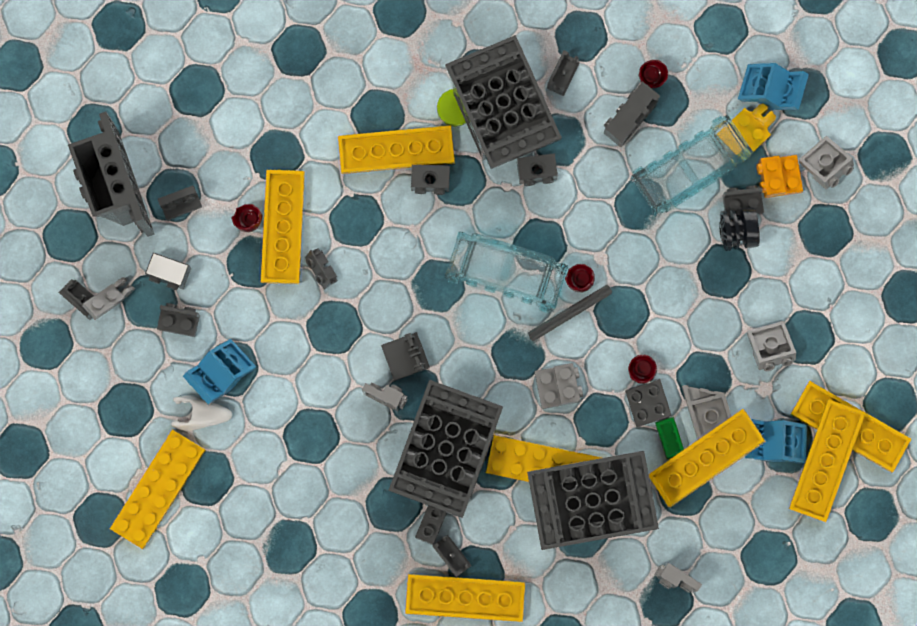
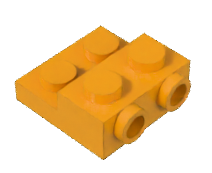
[756,155,803,198]

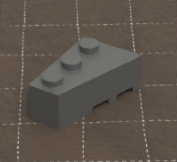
[604,81,660,147]

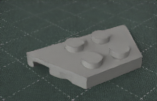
[682,385,732,440]

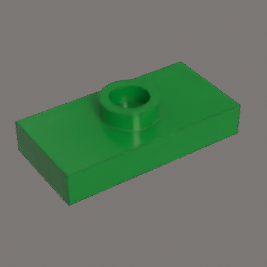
[655,417,684,460]

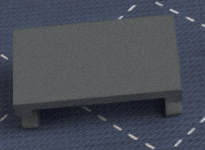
[547,50,580,96]
[58,279,94,320]
[432,535,472,578]

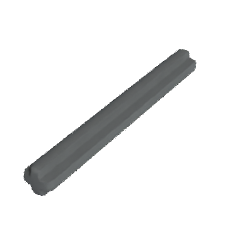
[528,285,612,341]

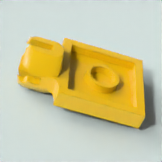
[717,103,776,162]

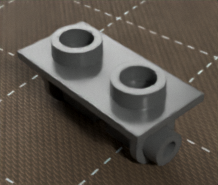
[305,248,338,289]

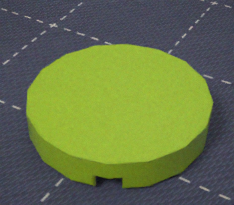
[437,89,466,127]

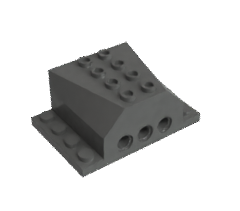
[445,35,562,169]
[68,111,155,237]
[388,380,503,518]
[527,451,659,550]

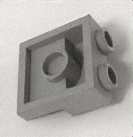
[799,136,854,190]
[747,321,796,371]
[535,363,583,409]
[362,382,408,412]
[654,563,702,593]

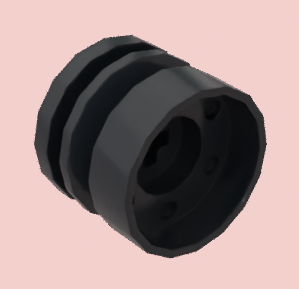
[719,207,760,251]

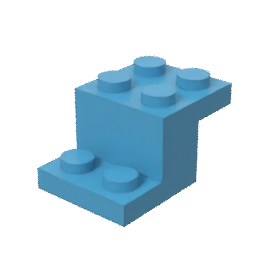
[738,63,809,110]
[183,339,256,405]
[745,419,807,463]

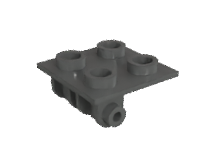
[381,332,430,381]
[625,379,672,428]

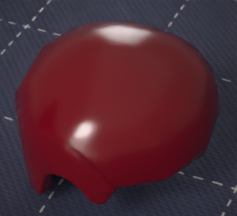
[638,60,668,88]
[231,204,262,233]
[565,264,595,293]
[628,354,657,384]

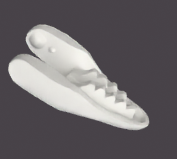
[171,396,232,431]

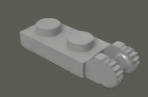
[82,277,135,320]

